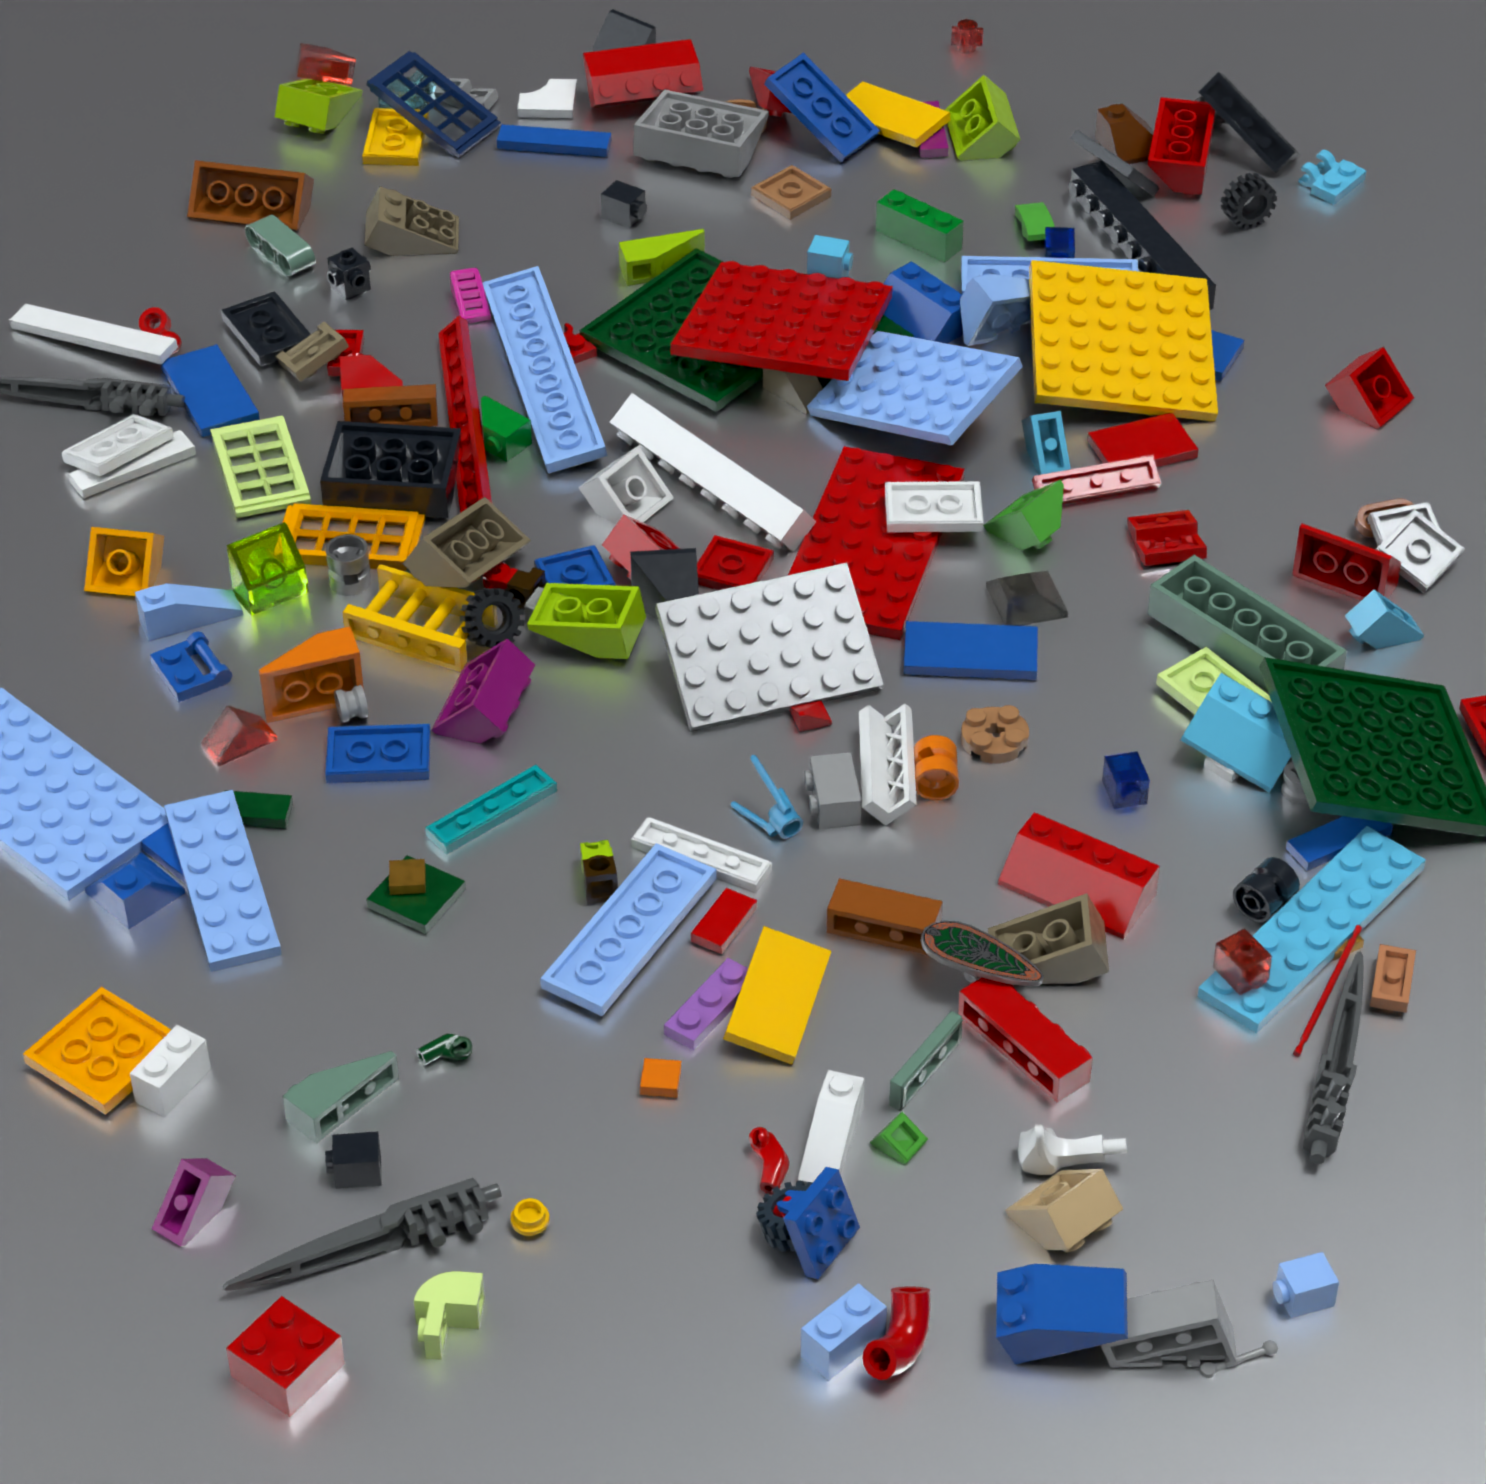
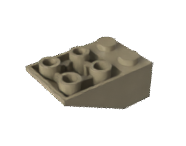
[364,186,459,256]

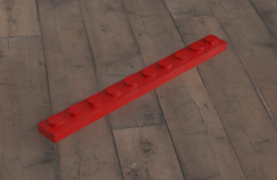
[438,315,492,513]

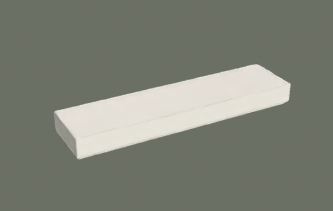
[68,430,196,499]
[631,817,772,893]

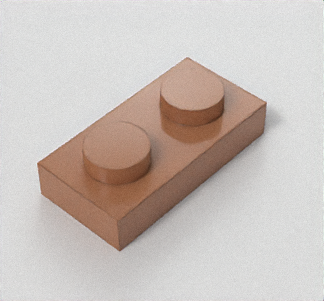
[1370,944,1416,1013]

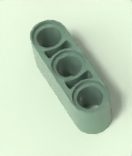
[245,215,316,276]

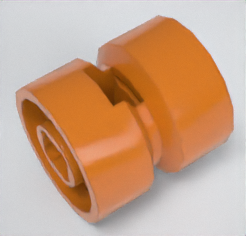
[914,735,959,800]

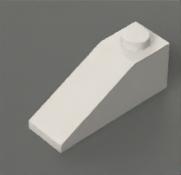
[798,1070,865,1186]

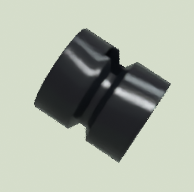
[1233,857,1300,923]

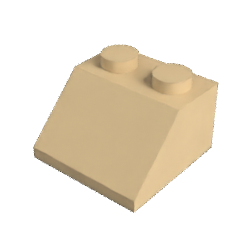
[1005,1169,1123,1253]

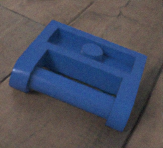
[150,631,232,703]

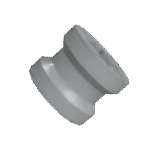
[334,685,369,723]
[1281,761,1307,803]

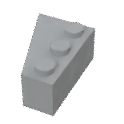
[1101,1280,1238,1368]

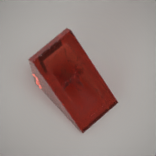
[201,705,278,767]

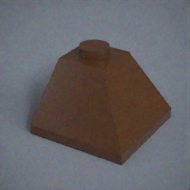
[1095,103,1154,165]

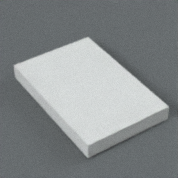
[61,414,174,476]
[885,481,984,532]

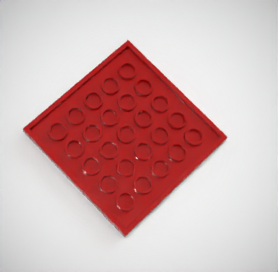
[671,261,893,381]

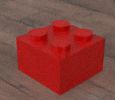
[226,1296,345,1417]

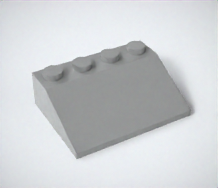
[633,89,769,178]

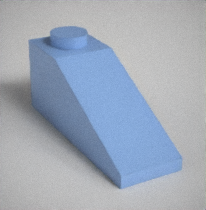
[135,583,243,641]

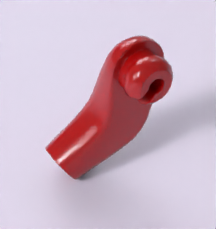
[749,1127,790,1195]

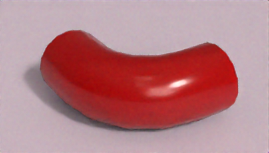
[862,1286,931,1380]

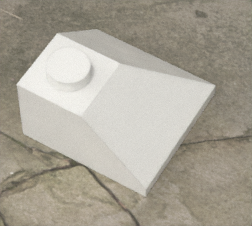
[579,446,674,524]

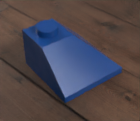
[85,852,185,930]

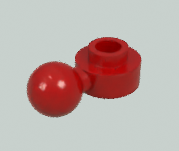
[139,307,182,354]

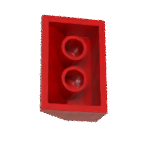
[1292,523,1401,601]

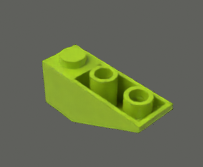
[619,229,705,286]

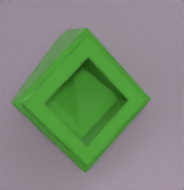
[870,1111,928,1164]

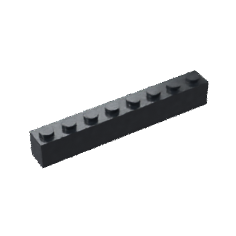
[1068,161,1216,310]

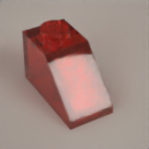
[296,43,356,86]

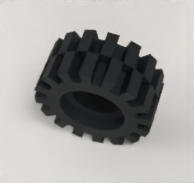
[1221,173,1277,229]
[460,588,525,648]

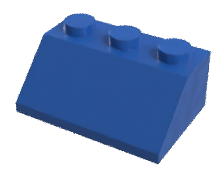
[883,261,963,344]

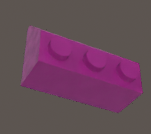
[431,639,535,744]

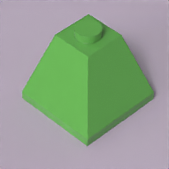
[983,480,1064,550]

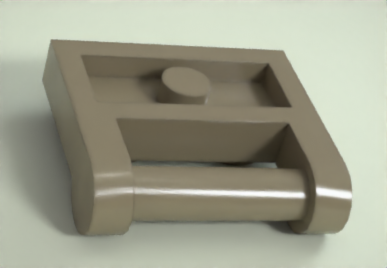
[275,321,349,382]

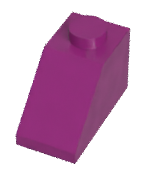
[151,1158,236,1247]

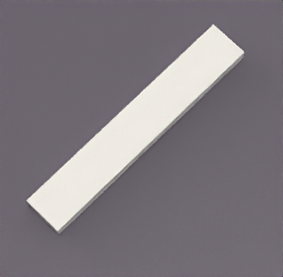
[9,304,178,364]

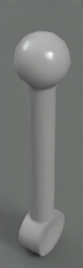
[1200,1340,1278,1378]

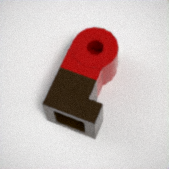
[483,562,546,610]

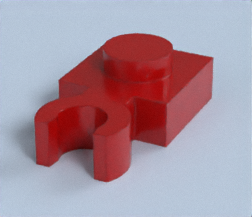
[563,323,597,364]

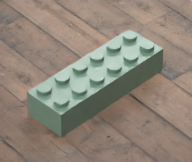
[1148,555,1347,691]

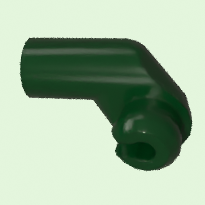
[416,1033,473,1066]

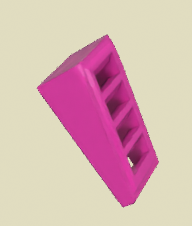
[450,268,491,324]

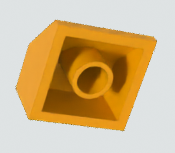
[84,527,165,596]

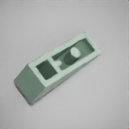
[282,1051,399,1144]

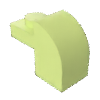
[414,1271,485,1360]

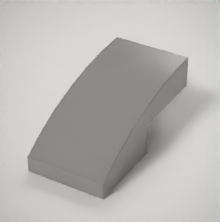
[434,78,499,110]

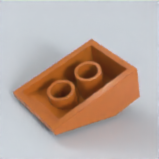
[259,626,364,723]

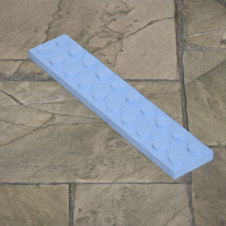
[482,266,608,474]

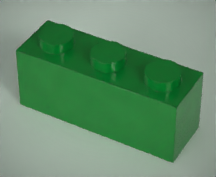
[876,189,964,263]

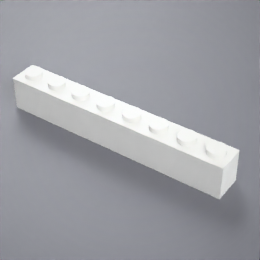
[610,393,816,552]

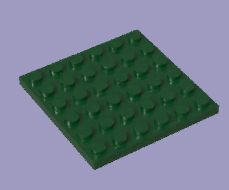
[579,248,763,412]
[1259,657,1486,837]

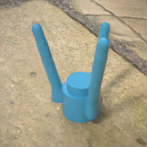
[731,755,803,839]

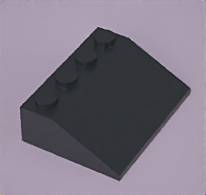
[320,421,462,518]

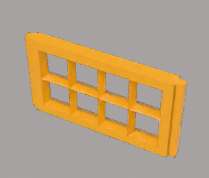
[273,503,425,571]

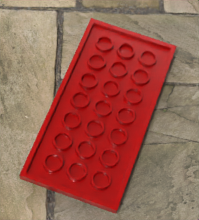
[788,446,965,640]

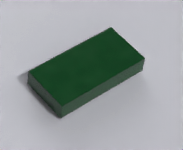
[224,790,293,828]

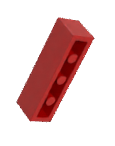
[958,977,1093,1103]

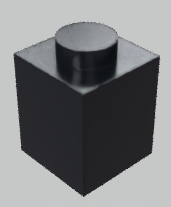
[601,180,647,228]
[325,1131,382,1189]

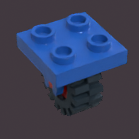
[756,1167,860,1279]

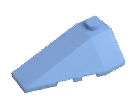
[960,274,1031,346]

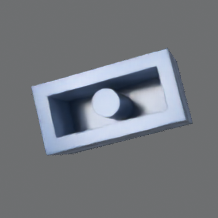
[801,1283,887,1381]

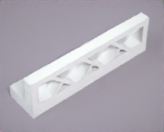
[859,704,917,825]

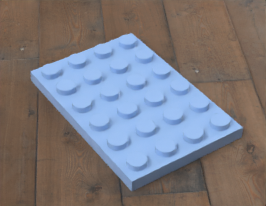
[807,331,1023,445]

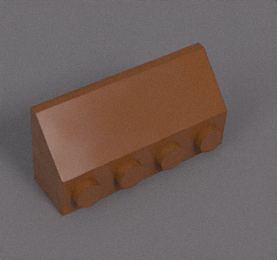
[187,160,314,231]

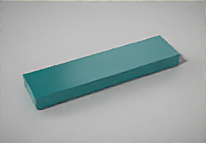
[425,765,557,855]

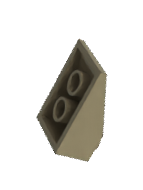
[988,893,1109,984]

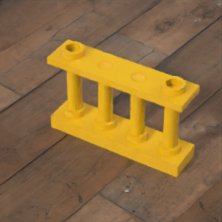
[342,564,498,672]

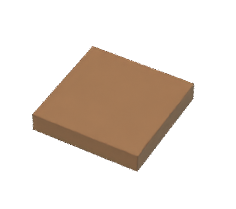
[751,165,832,220]

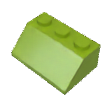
[945,75,1021,161]

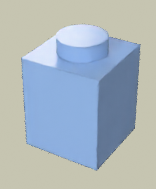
[1273,1252,1339,1318]

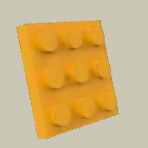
[23,986,171,1115]

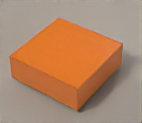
[640,1058,682,1098]

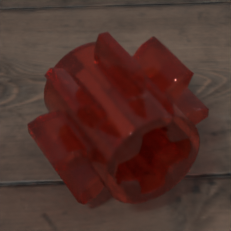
[951,19,983,53]

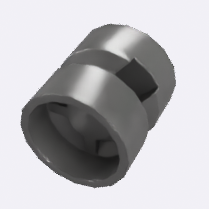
[326,534,371,596]

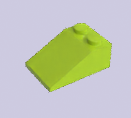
[274,77,363,134]
[527,583,646,659]

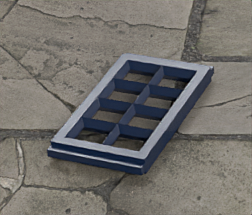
[366,51,501,158]

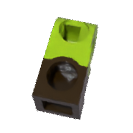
[580,839,618,905]

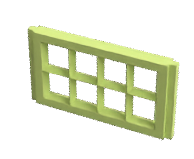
[210,416,312,518]

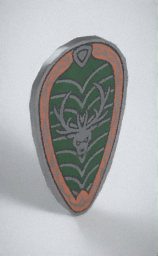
[920,920,1044,986]

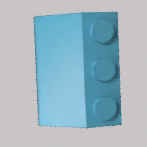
[1180,673,1291,793]

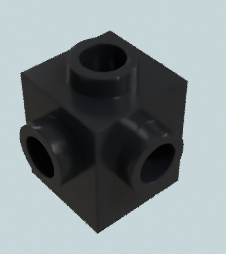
[327,247,371,300]

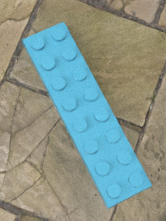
[1197,826,1426,1034]

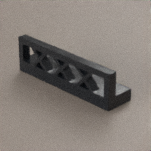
[1198,72,1300,173]

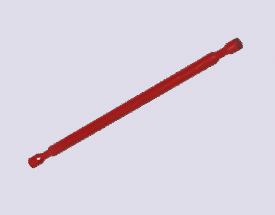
[1293,925,1362,1057]

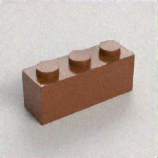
[343,384,438,427]
[827,878,943,956]

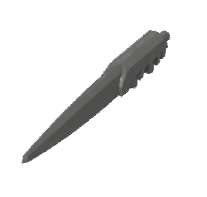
[0,377,185,416]
[1303,951,1364,1164]
[223,1178,502,1291]

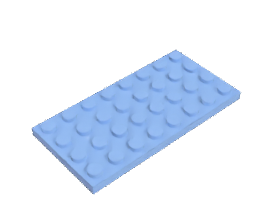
[0,687,168,901]

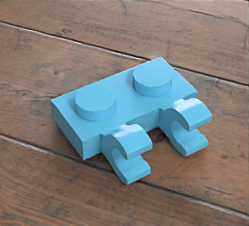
[1298,150,1367,205]

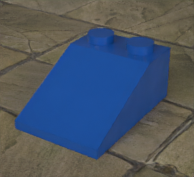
[996,1264,1128,1365]

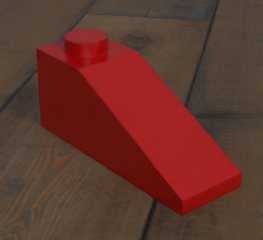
[749,66,792,117]

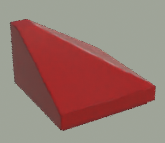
[789,700,832,732]

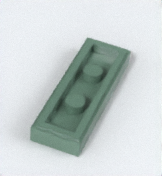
[889,1011,963,1111]

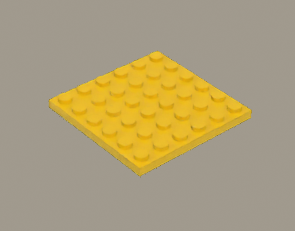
[1029,260,1218,422]

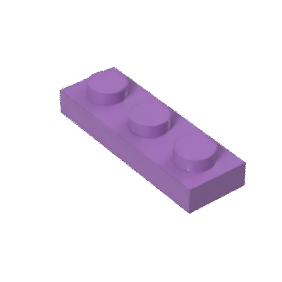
[664,958,748,1050]

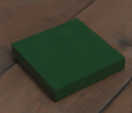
[366,855,466,934]

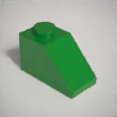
[481,396,532,462]

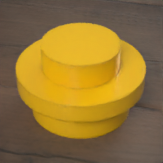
[511,1198,550,1236]

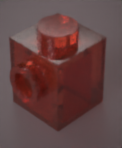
[1213,928,1272,995]

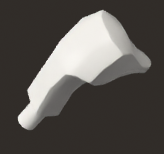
[1018,1124,1127,1175]

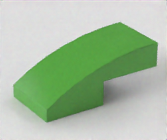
[1015,202,1057,241]

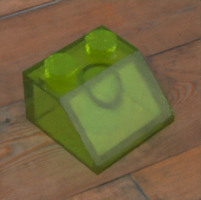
[226,522,309,616]

